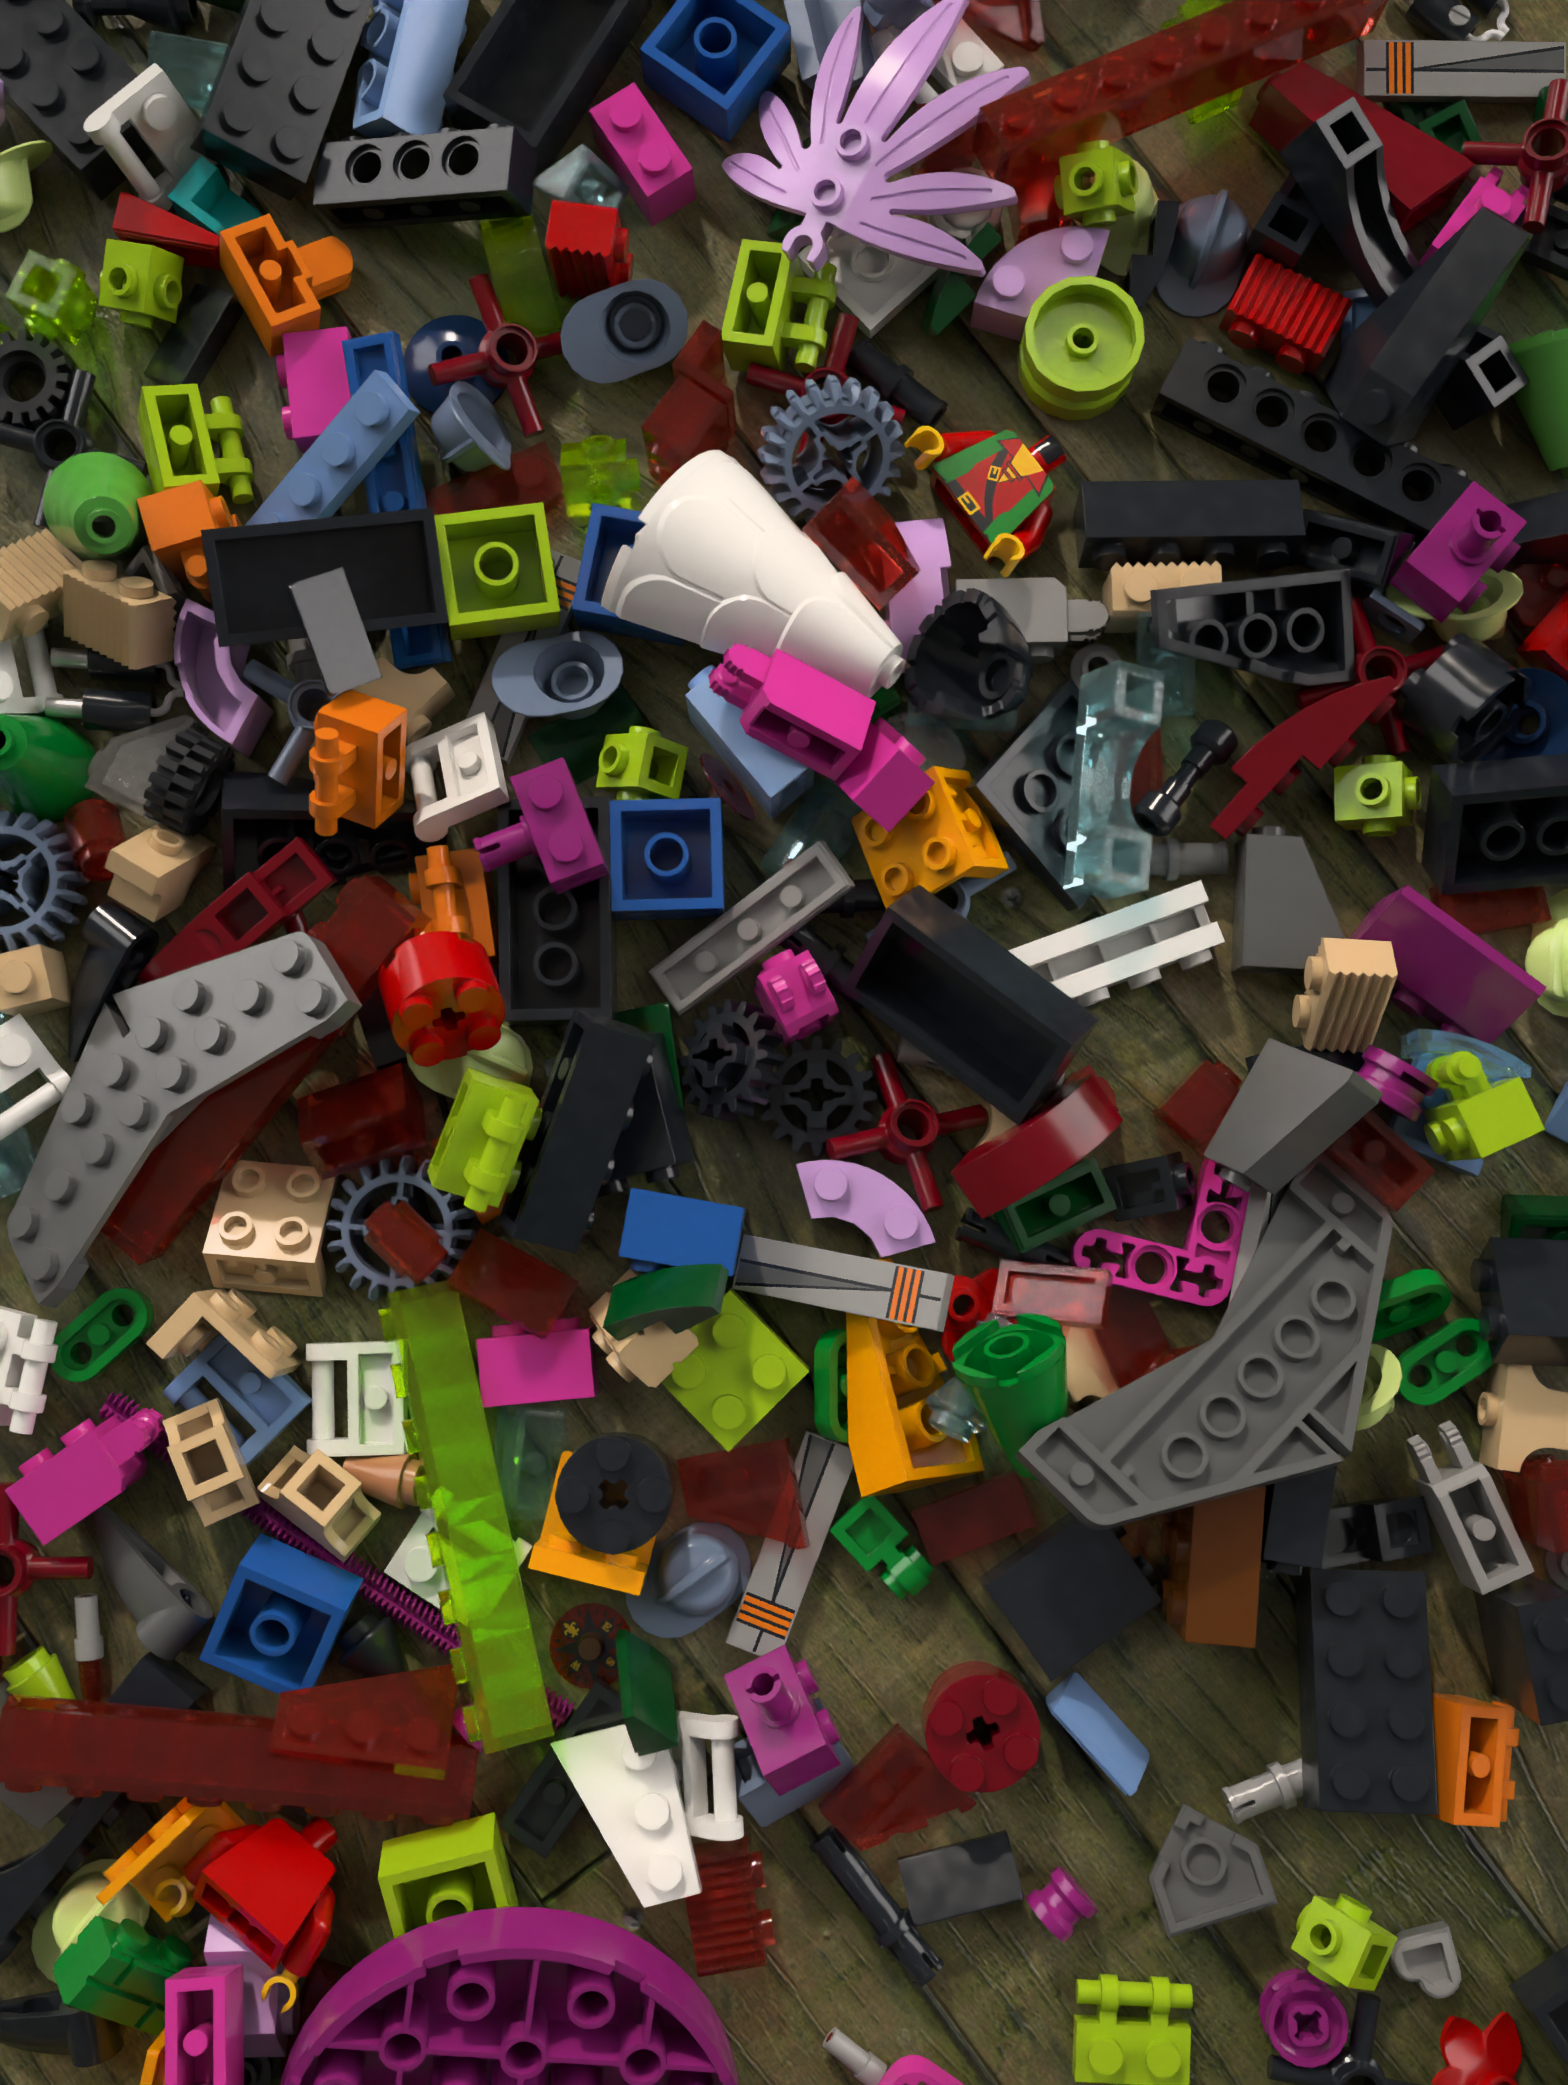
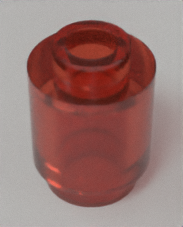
[64,799,127,882]
[364,1200,449,1285]

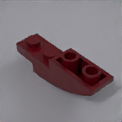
[1209,676,1398,840]
[136,837,338,984]

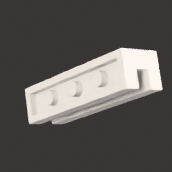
[1008,880,1225,1007]

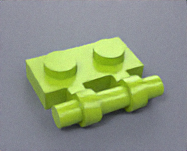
[1072,1974,1193,2085]

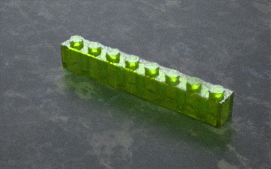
[378,1279,555,1755]

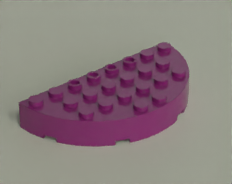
[280,1907,739,2085]

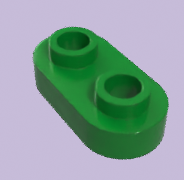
[1372,1269,1452,1342]
[51,1287,154,1382]
[1396,1318,1493,1405]
[814,1329,848,1443]

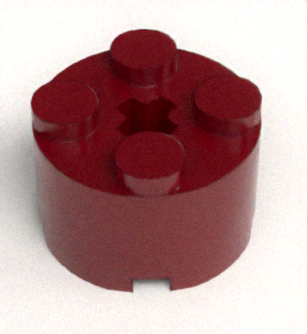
[921,1661,1041,1793]

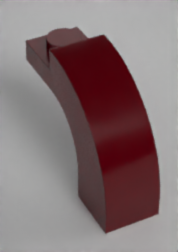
[951,1064,1123,1219]

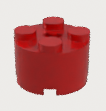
[378,931,505,1067]

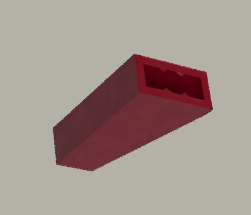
[1249,61,1475,236]

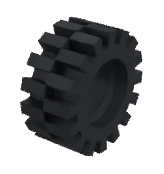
[0,329,75,432]
[143,728,235,837]

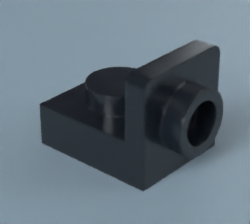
[1103,1151,1196,1222]

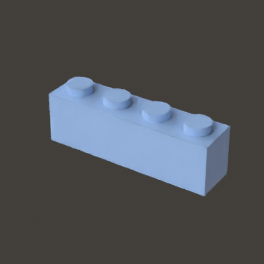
[353,0,469,139]

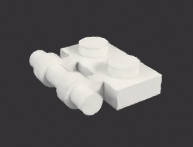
[0,1306,58,1434]

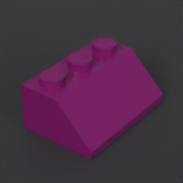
[1349,885,1547,1051]

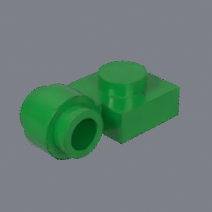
[829,1496,935,1601]

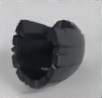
[904,588,1033,721]

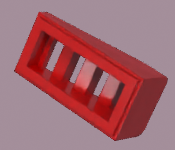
[112,192,223,271]

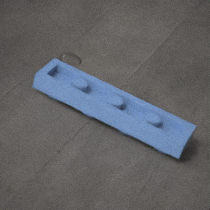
[245,369,420,526]

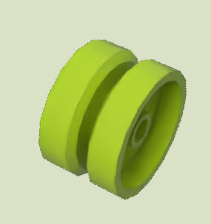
[1017,276,1145,421]

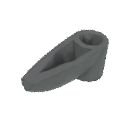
[93,1506,213,1660]

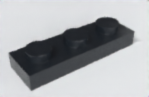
[498,1678,625,1859]

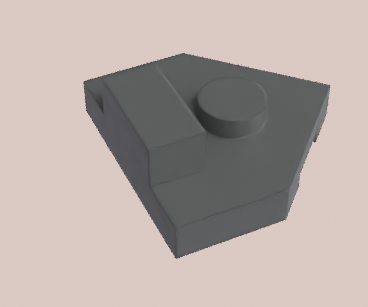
[1147,1803,1278,1938]

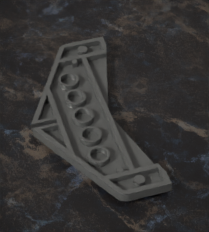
[7,932,362,1308]
[1014,1152,1393,1530]

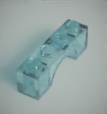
[1063,660,1165,899]

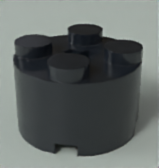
[1400,632,1532,764]
[555,1432,674,1555]

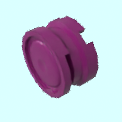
[1355,1045,1439,1123]
[1258,1968,1349,2068]

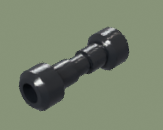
[1133,719,1238,837]

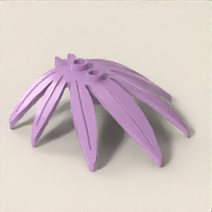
[722,0,1031,277]

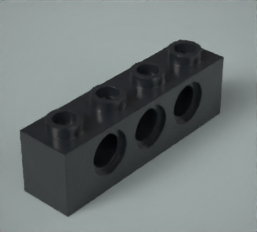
[313,123,537,230]

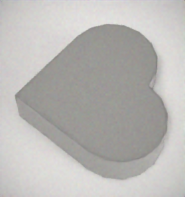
[1388,1920,1461,1998]

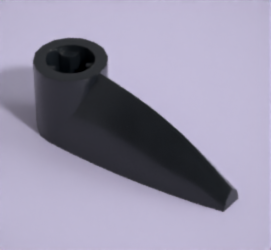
[68,901,159,1062]
[0,1990,124,2067]

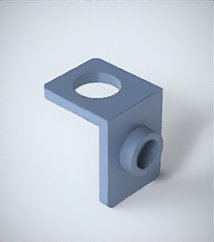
[1362,542,1425,645]

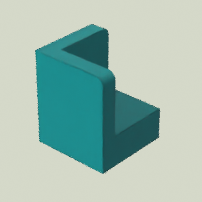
[167,156,261,236]

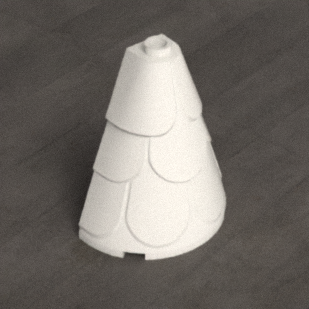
[601,450,906,698]

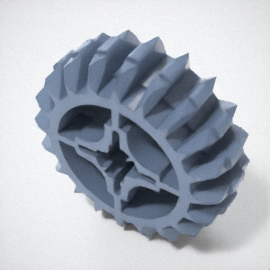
[757,374,905,528]
[0,810,90,954]
[326,1155,478,1305]

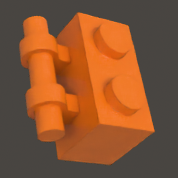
[137,480,242,606]
[309,689,407,836]
[409,845,499,964]
[1425,1693,1520,1827]

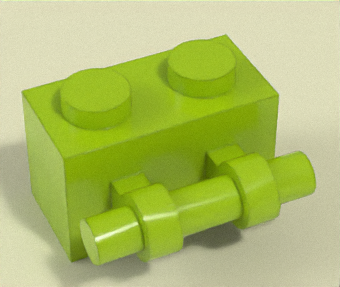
[720,239,838,373]
[137,384,255,504]
[1423,1051,1545,1162]
[427,1067,542,1212]

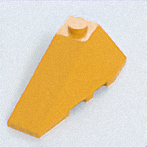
[846,1259,985,1497]

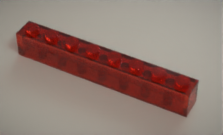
[971,0,1388,186]
[100,875,432,1265]
[0,1694,479,1826]

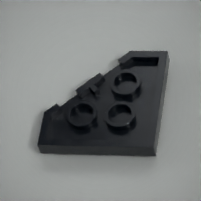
[964,679,1111,911]

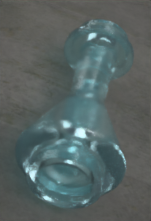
[926,1313,1013,1443]

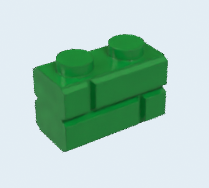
[53,1915,193,2036]

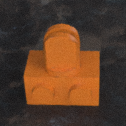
[219,213,353,357]

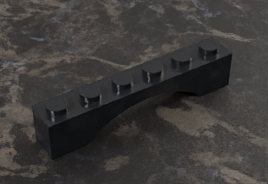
[1279,96,1530,431]
[0,1652,210,1965]

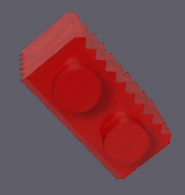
[545,199,634,300]
[1219,254,1353,375]

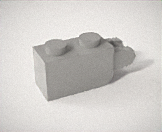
[953,577,1110,664]
[1406,1420,1535,1595]

